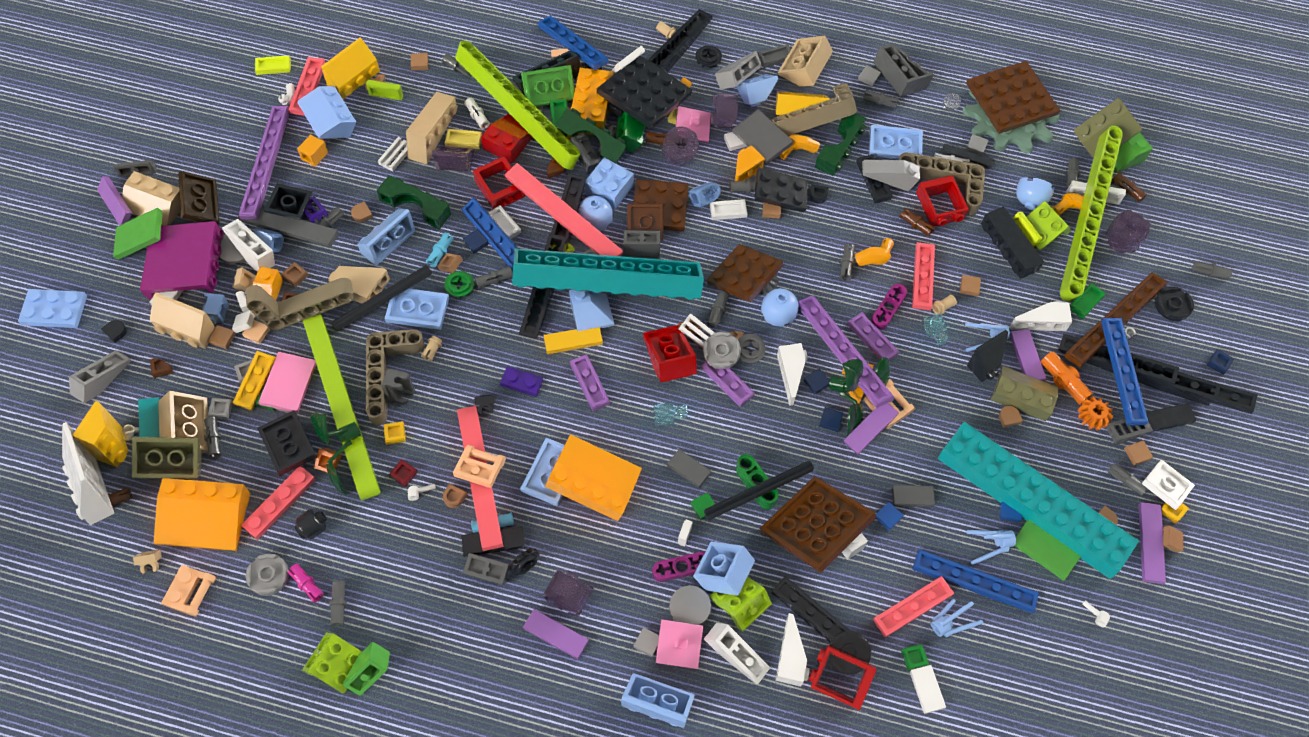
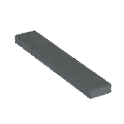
[237,208,339,248]

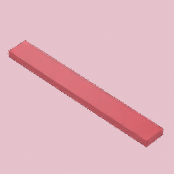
[505,163,623,256]
[457,406,504,551]

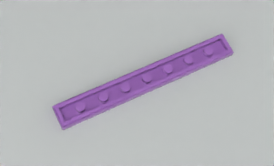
[238,106,290,220]
[798,295,894,408]

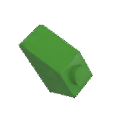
[343,642,390,696]

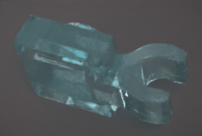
[922,314,948,347]
[653,403,688,425]

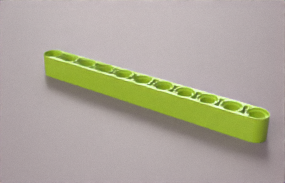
[455,41,580,170]
[1060,126,1122,302]
[303,314,381,501]

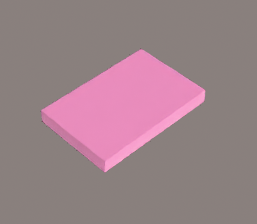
[259,352,316,413]

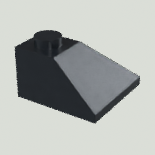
[264,183,313,220]
[967,330,1008,382]

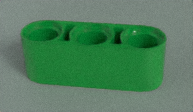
[736,454,779,510]

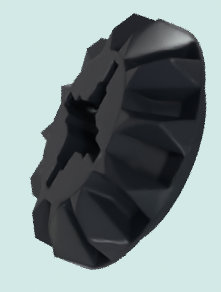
[695,45,722,69]
[510,548,540,575]

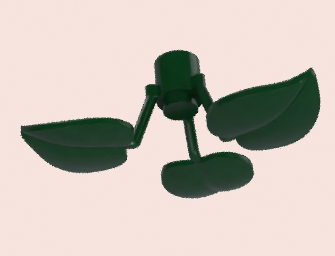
[829,357,890,436]
[310,412,361,495]

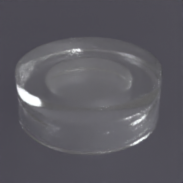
[943,93,961,110]

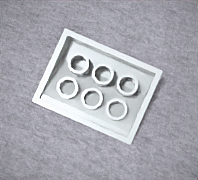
[62,422,114,525]

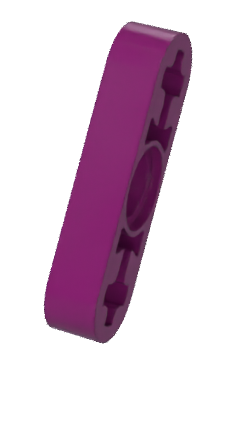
[871,284,907,330]
[652,552,705,582]

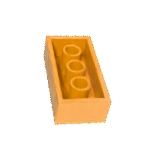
[571,68,614,135]

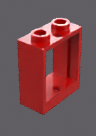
[473,156,525,209]
[916,175,969,226]
[808,645,877,710]

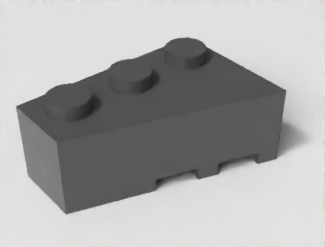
[873,43,934,97]

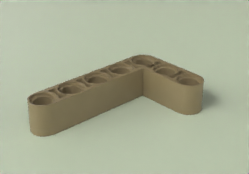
[771,83,857,136]
[899,152,985,216]
[245,278,354,330]
[366,329,425,426]

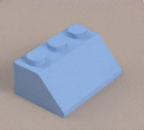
[298,86,356,139]
[357,209,415,266]
[621,673,695,728]

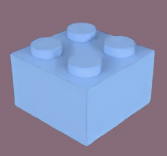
[585,158,634,210]
[693,542,755,596]

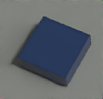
[463,229,489,253]
[1207,349,1234,375]
[803,368,830,395]
[819,407,843,432]

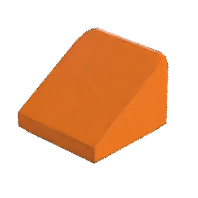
[314,448,342,473]

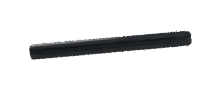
[331,265,432,331]
[704,460,814,520]

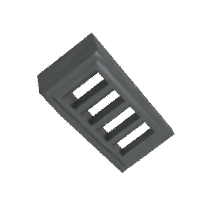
[1106,419,1153,445]

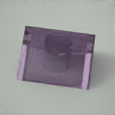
[432,146,474,172]

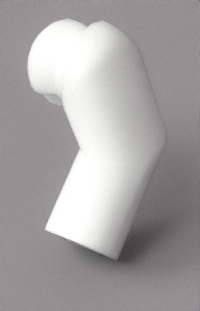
[278,83,295,106]

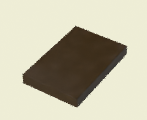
[178,170,220,225]

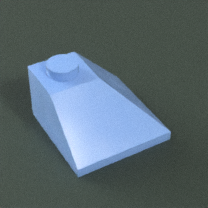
[737,74,778,107]
[569,290,615,331]

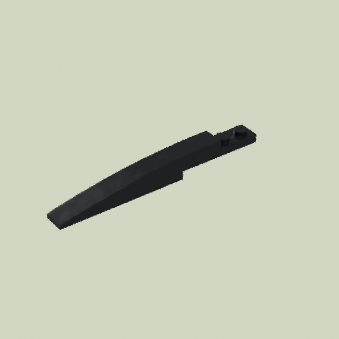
[607,9,713,117]
[519,173,587,339]
[1058,333,1258,414]

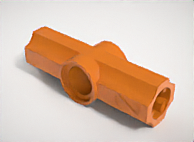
[1041,351,1093,405]

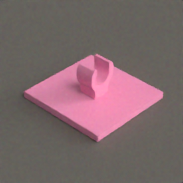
[675,106,711,143]
[655,620,703,669]

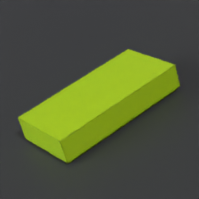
[366,80,403,101]

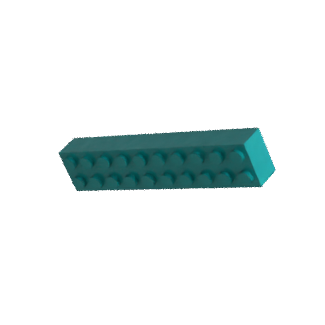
[512,248,704,300]
[937,422,1139,579]

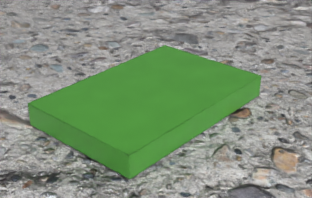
[521,65,575,106]
[113,207,162,260]
[1015,520,1081,581]

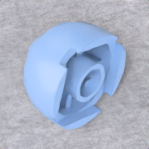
[1016,177,1054,210]
[578,196,613,231]
[761,288,799,327]

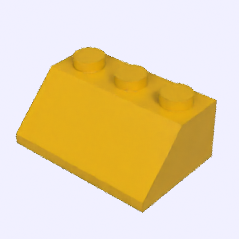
[321,38,380,99]
[775,91,830,116]
[72,401,128,468]

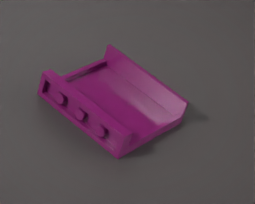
[140,221,224,300]

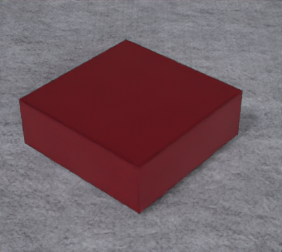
[389,459,418,488]

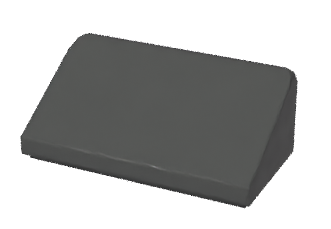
[113,160,156,177]

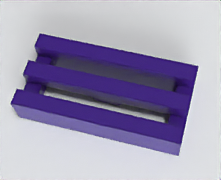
[304,196,328,223]

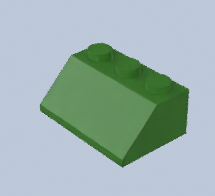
[1114,132,1153,173]

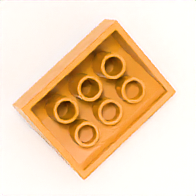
[545,434,642,521]
[154,478,251,551]

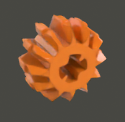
[1078,396,1113,431]

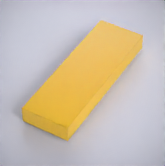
[544,327,603,354]
[233,351,276,411]

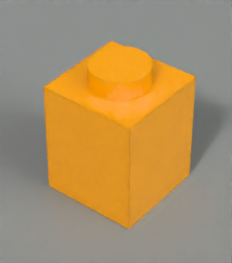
[297,134,328,167]

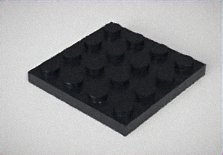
[596,56,692,129]

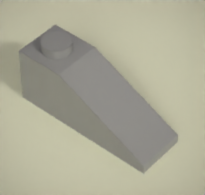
[715,51,762,90]
[862,160,920,191]
[69,350,131,403]

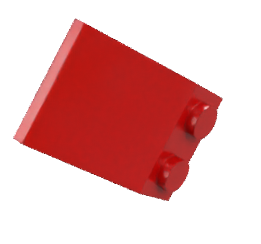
[481,113,533,164]
[643,325,697,383]

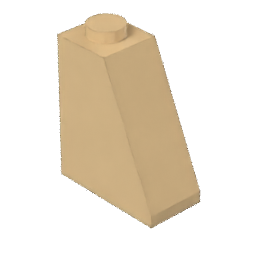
[328,266,390,304]

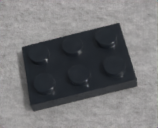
[754,167,808,213]
[257,410,317,476]

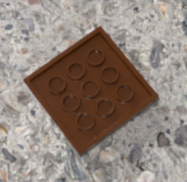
[966,61,1060,134]
[760,476,877,573]

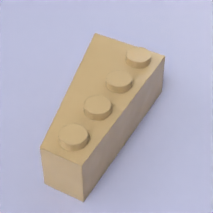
[406,92,457,164]

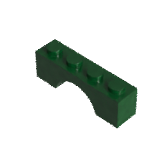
[556,108,628,164]
[815,113,866,176]
[377,175,451,230]

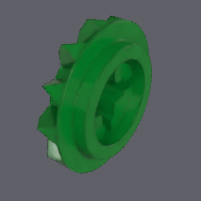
[444,271,474,298]

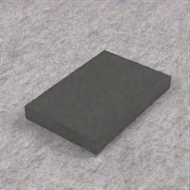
[732,109,793,165]

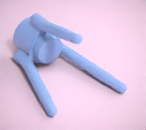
[965,323,1010,352]
[966,530,1016,565]
[930,599,983,638]

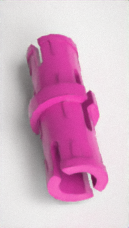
[288,564,324,603]

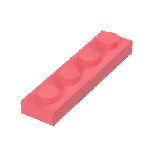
[289,57,326,116]
[912,242,935,311]
[241,466,316,540]
[873,576,954,638]

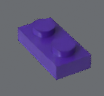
[500,366,543,397]

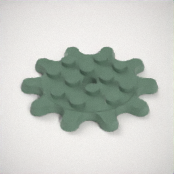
[962,90,1060,154]

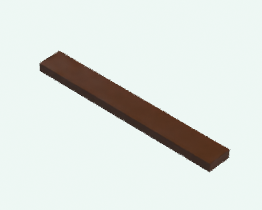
[1064,272,1168,368]

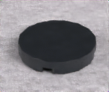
[1155,287,1194,321]
[829,630,871,674]

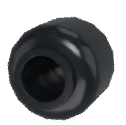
[294,509,327,539]

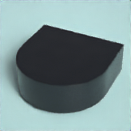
[809,184,829,204]
[101,320,127,343]

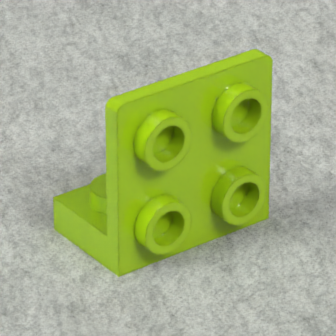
[1026,201,1071,251]
[709,576,772,632]
[302,632,362,693]

